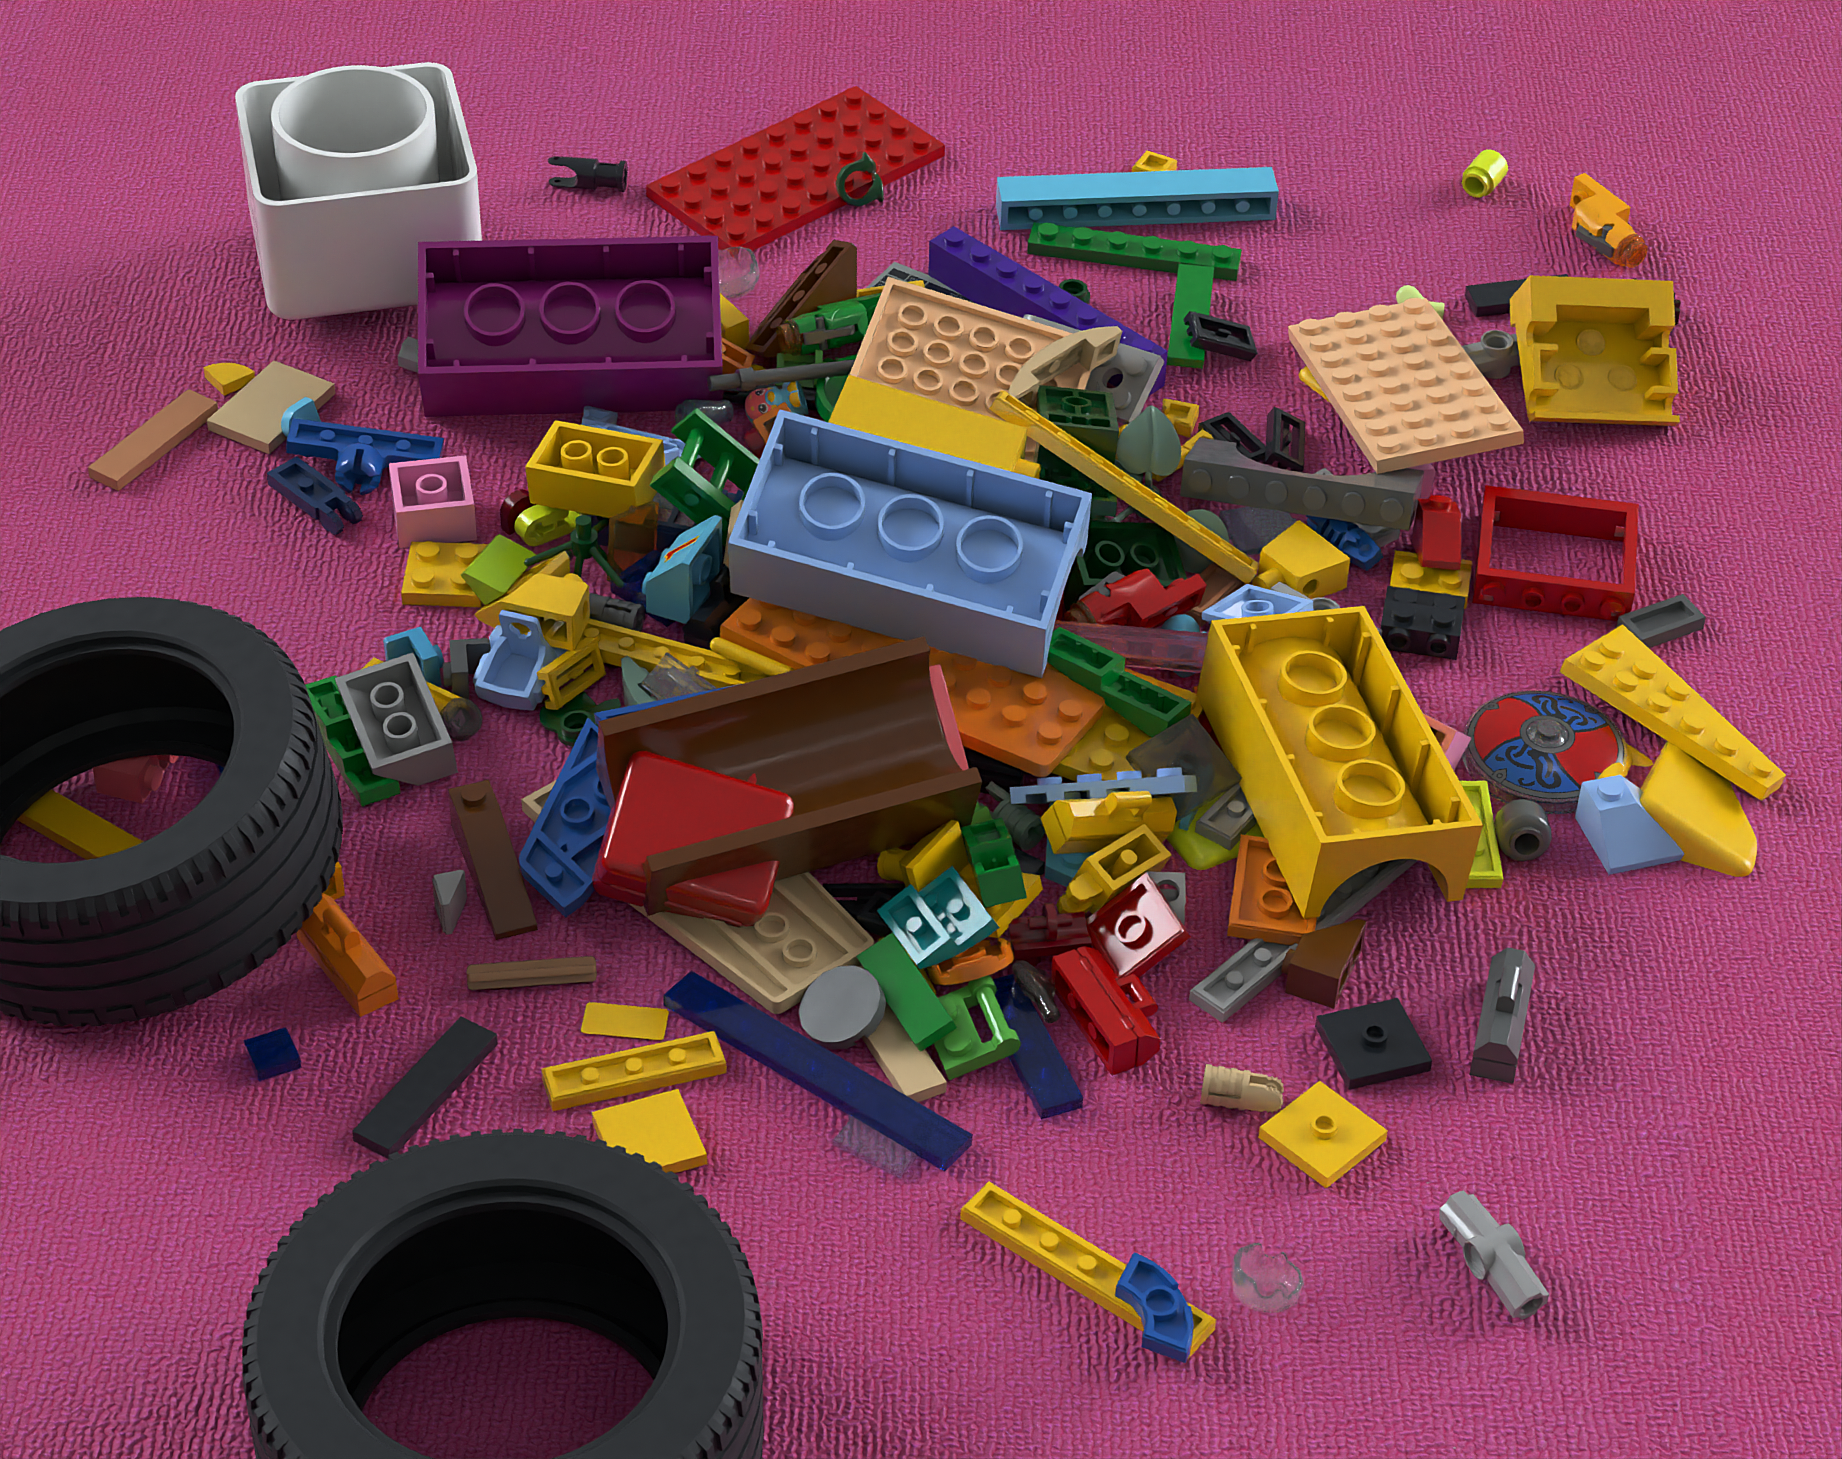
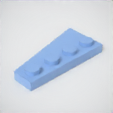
[1010,767,1197,804]

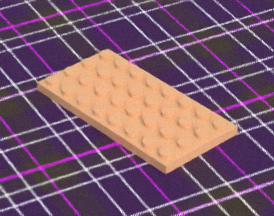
[1288,298,1524,474]

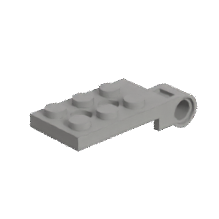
[1023,314,1165,424]

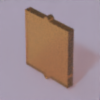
[607,501,659,583]

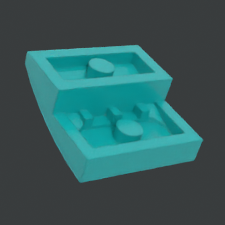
[877,866,1000,969]

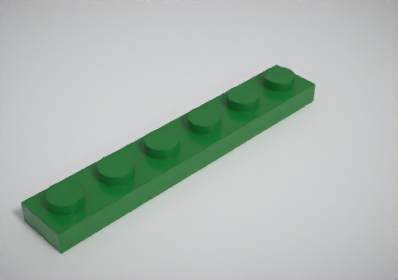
[1027,222,1242,281]

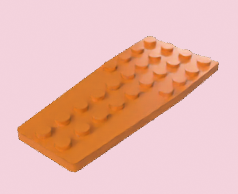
[720,598,1105,778]

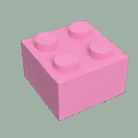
[389,455,477,548]

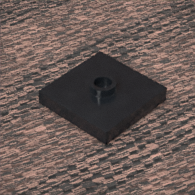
[1315,998,1432,1090]

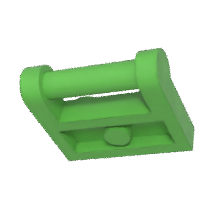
[933,975,1021,1080]

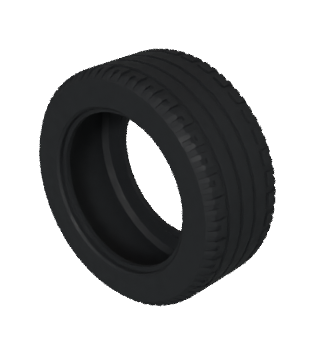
[0,597,343,1027]

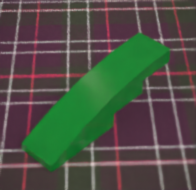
[305,675,401,806]

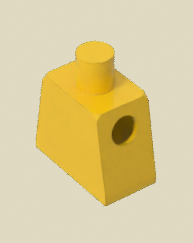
[1252,520,1350,599]
[501,573,590,651]

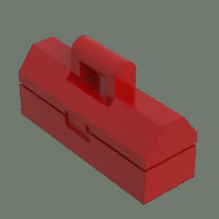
[1051,946,1161,1076]

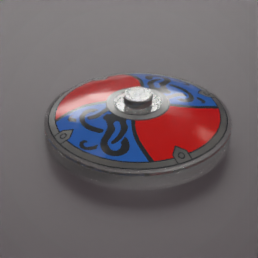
[1462,690,1627,814]

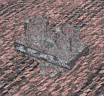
[641,652,717,700]

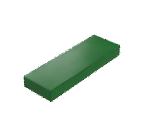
[856,932,957,1052]

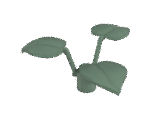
[1089,405,1230,573]

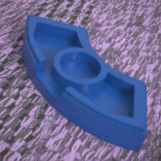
[1115,1252,1194,1363]

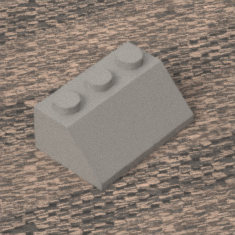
[335,653,458,786]

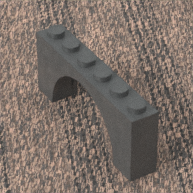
[1180,437,1424,531]

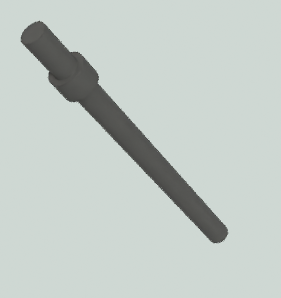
[707,359,855,392]

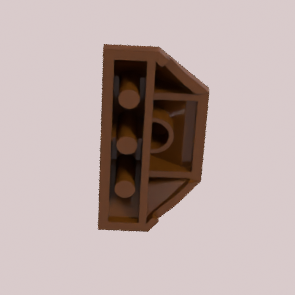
[745,240,857,358]

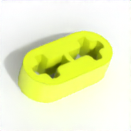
[514,505,587,546]

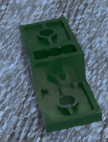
[1034,385,1119,520]

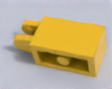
[1056,824,1172,914]

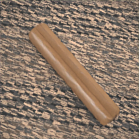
[467,956,597,991]

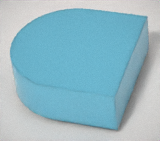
[281,397,321,437]

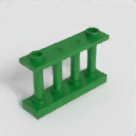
[649,408,760,547]

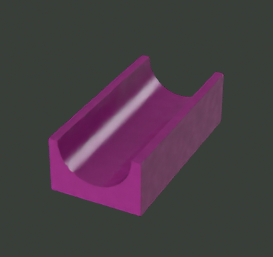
[418,236,723,417]

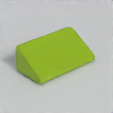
[461,534,536,605]

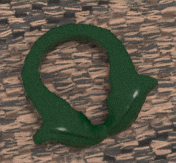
[836,152,884,207]

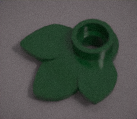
[539,691,621,747]

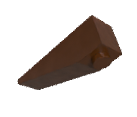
[448,780,538,940]

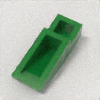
[961,818,1027,908]

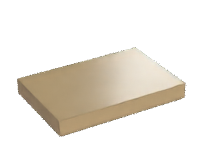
[207,360,335,454]

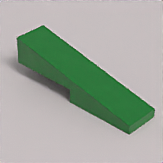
[1167,264,1214,369]
[1047,627,1192,747]

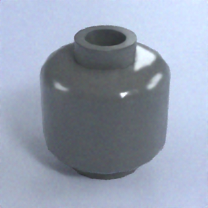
[1494,799,1552,861]

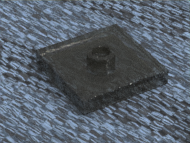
[1125,713,1242,823]

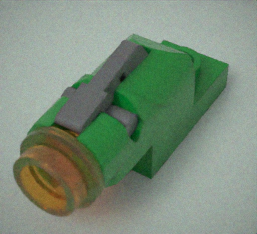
[776,292,882,356]

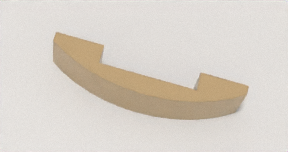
[1003,326,1122,422]

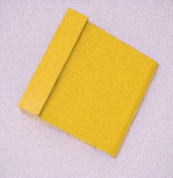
[1510,275,1680,426]

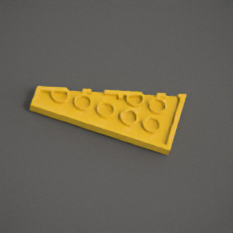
[1560,624,1786,801]

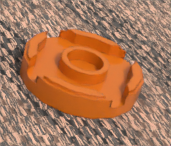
[927,938,1014,985]

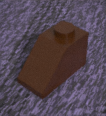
[1281,919,1367,1009]

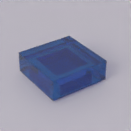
[243,1027,302,1081]

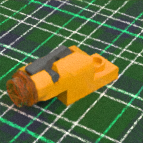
[1570,173,1648,268]

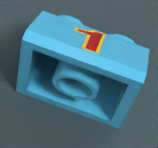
[642,515,723,624]

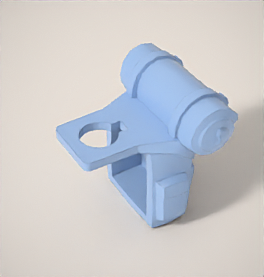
[473,610,567,710]

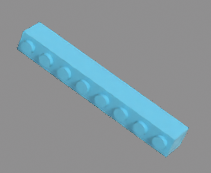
[996,167,1279,230]

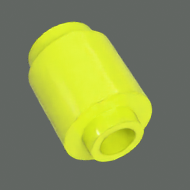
[1462,150,1508,198]

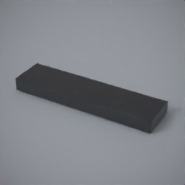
[352,1016,498,1159]

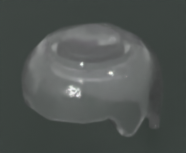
[718,246,760,299]
[1231,1243,1304,1313]

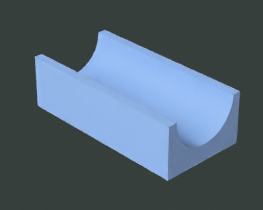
[728,409,1092,678]

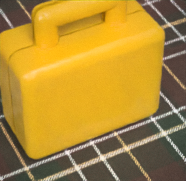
[1597,741,1757,877]

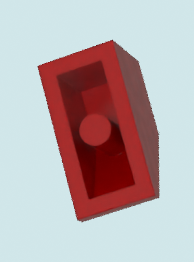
[1411,495,1461,570]

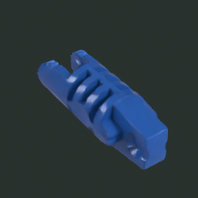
[1306,515,1383,571]

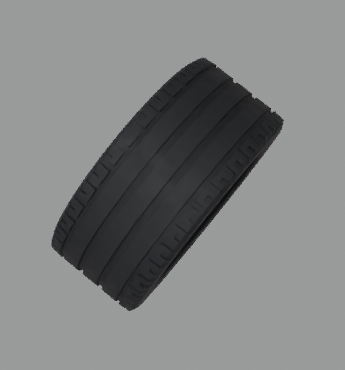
[242,1129,764,1459]

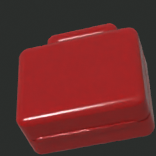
[592,751,794,928]

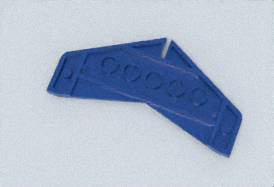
[519,684,740,918]

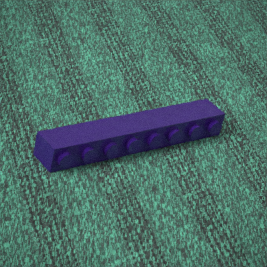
[928,226,1168,396]

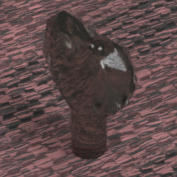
[1012,960,1061,1023]

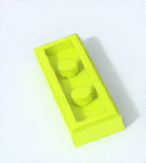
[1460,781,1503,888]

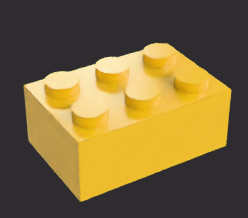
[525,420,666,523]

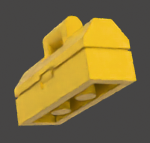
[1040,791,1177,854]

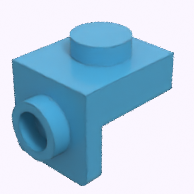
[383,626,444,686]

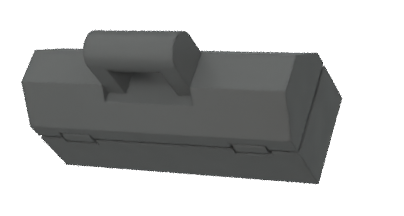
[1469,947,1535,1084]

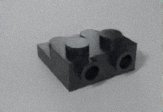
[1380,586,1465,660]

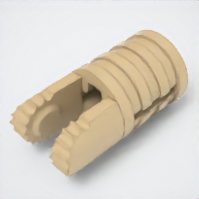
[1200,1064,1284,1113]

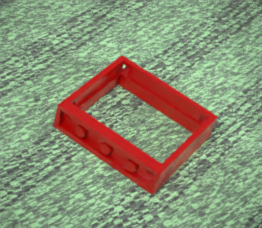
[1472,485,1639,622]

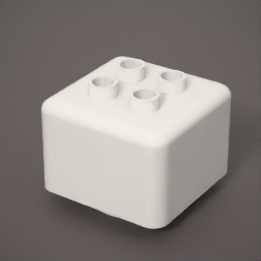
[235,62,482,320]

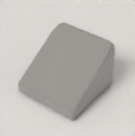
[432,870,467,935]

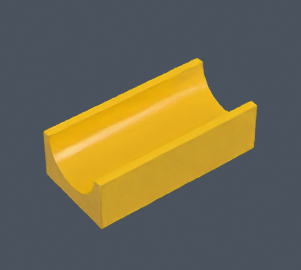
[1197,606,1483,919]

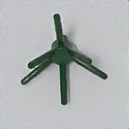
[524,515,626,588]

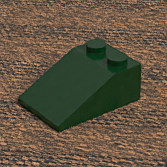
[1063,521,1187,612]

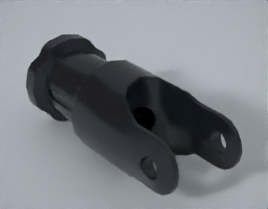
[548,156,628,192]

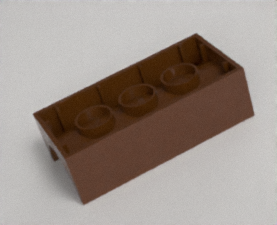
[596,636,982,916]

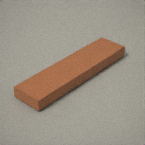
[88,389,218,491]

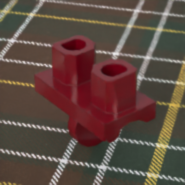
[1007,902,1092,968]

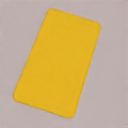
[581,1002,669,1040]

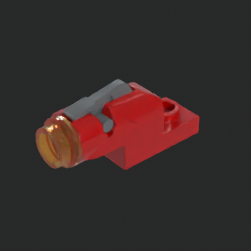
[1064,569,1207,640]

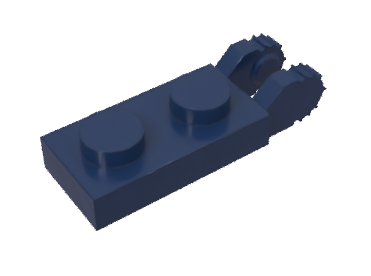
[267,456,363,535]

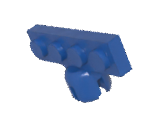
[286,418,444,495]

